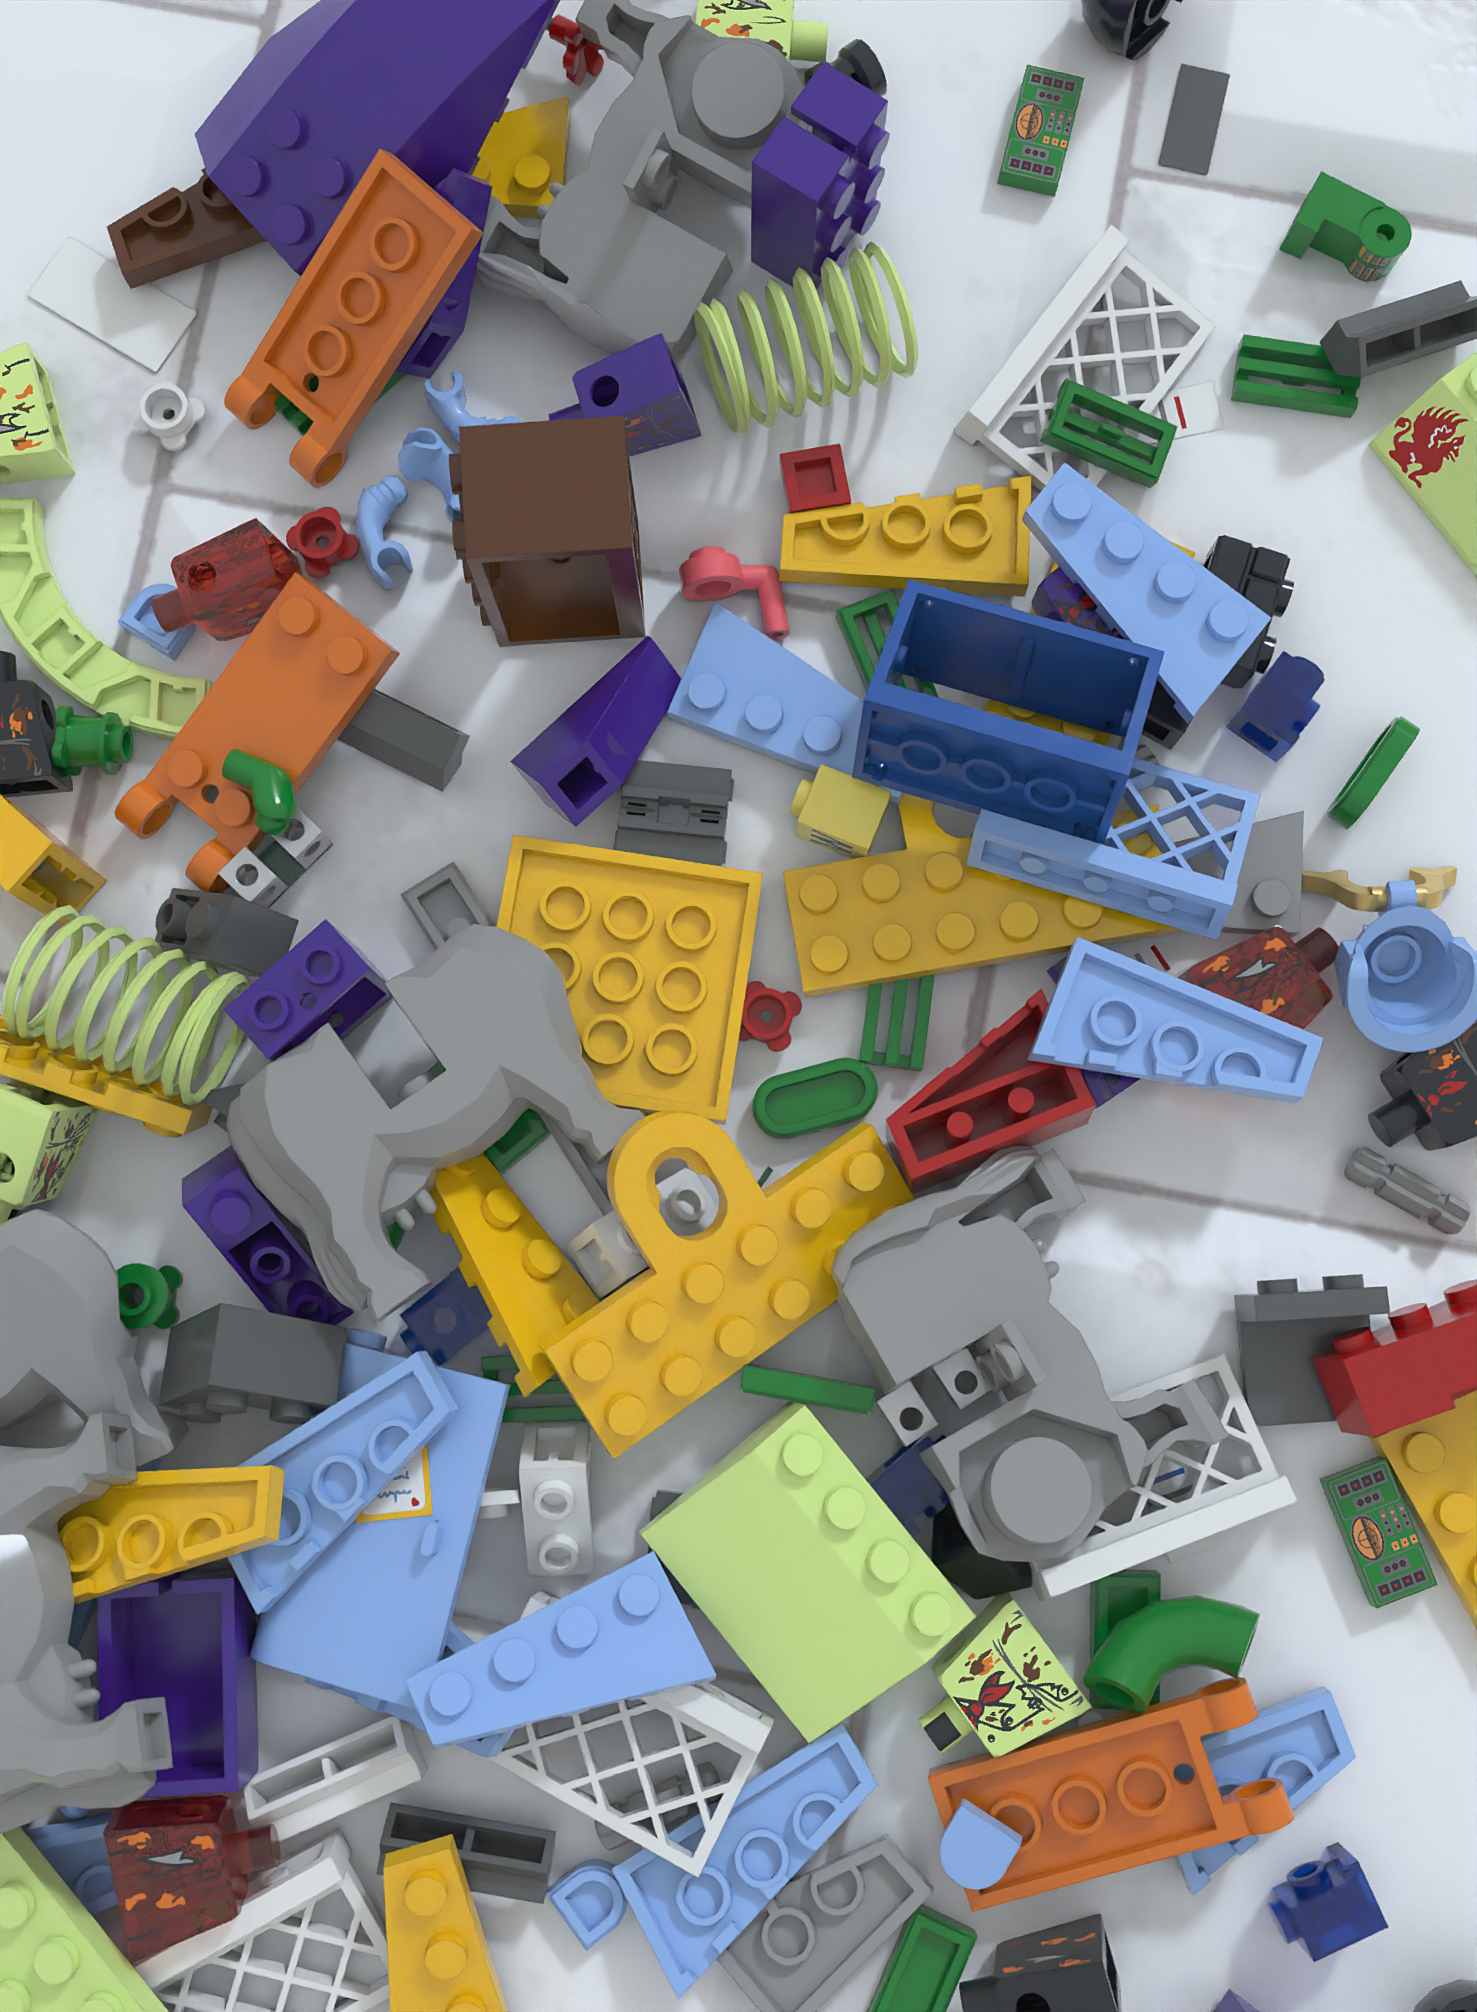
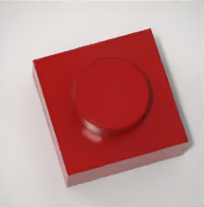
[779,443,851,513]

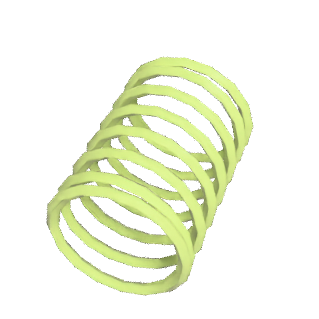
[694,241,918,437]
[2,905,250,1107]

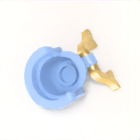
[1301,866,1477,1053]

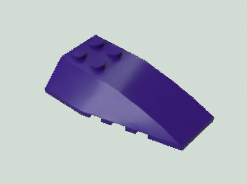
[194,0,560,276]

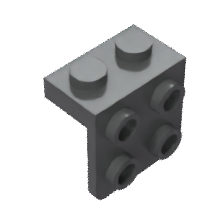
[1234,1274,1390,1426]

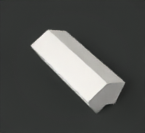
[243,1715,428,1842]

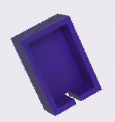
[751,61,890,290]
[97,1567,259,1797]

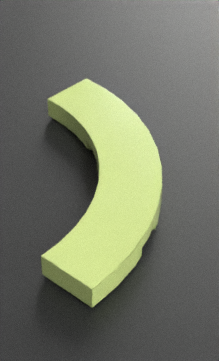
[0,498,214,741]

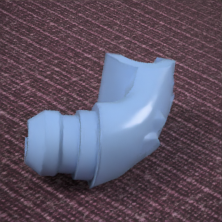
[424,372,521,442]
[398,427,461,522]
[355,476,414,590]

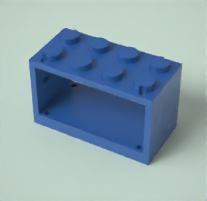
[852,579,1165,845]

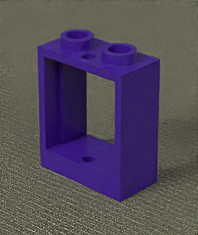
[223,919,391,1061]

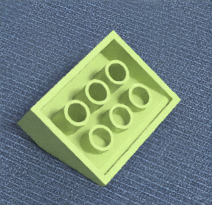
[638,1401,976,1743]

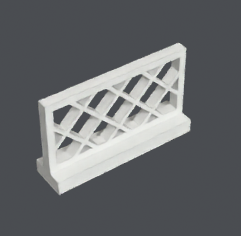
[953,224,1217,491]
[1029,1354,1298,1602]
[486,1590,775,1877]
[121,1827,390,2012]

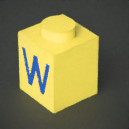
[789,764,892,859]

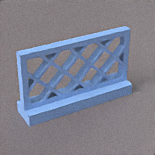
[967,758,1261,940]

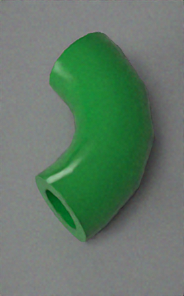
[1083,1595,1260,1713]

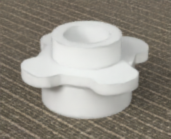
[132,380,206,451]

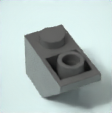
[155,888,299,977]

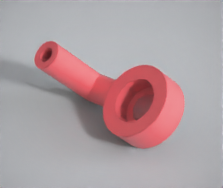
[679,546,790,640]

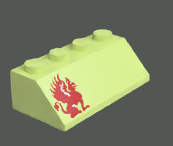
[1369,352,1477,577]

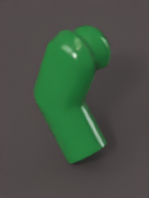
[222,749,297,835]

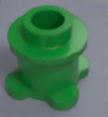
[52,706,133,776]
[116,1263,183,1329]

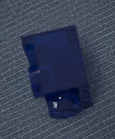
[1226,650,1325,762]
[400,1267,493,1367]
[866,1433,950,1538]
[1267,1842,1388,1962]

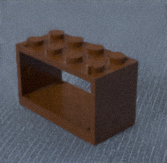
[449,416,646,647]

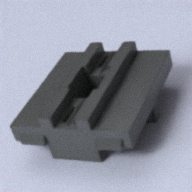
[613,760,734,867]

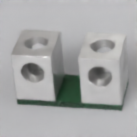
[218,806,334,908]
[873,1348,992,1447]

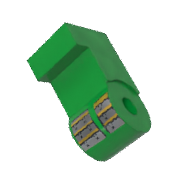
[1279,171,1412,282]

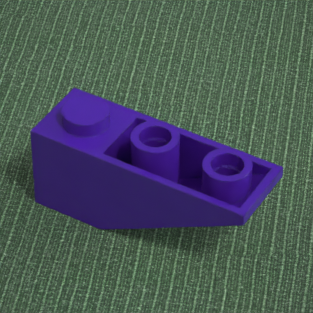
[395,168,492,379]
[510,636,681,827]
[182,1145,354,1325]

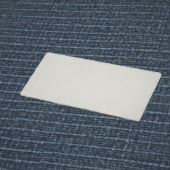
[27,237,197,372]

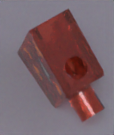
[151,518,303,641]
[1177,925,1339,1030]
[103,1795,280,1962]

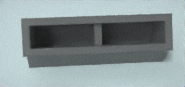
[1319,280,1477,377]
[337,689,470,792]
[376,1802,556,1904]

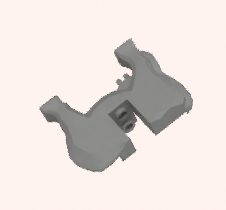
[475,0,810,357]
[226,924,645,1322]
[831,1146,1229,1562]
[0,1209,190,1468]
[0,1411,173,1834]

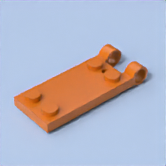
[224,149,484,488]
[114,572,400,894]
[927,1677,1294,1912]

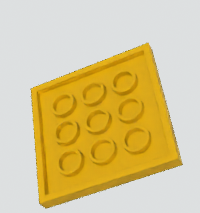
[496,835,763,1125]

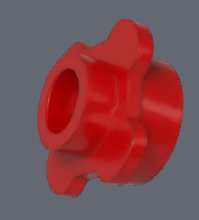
[286,507,360,579]
[738,981,802,1052]

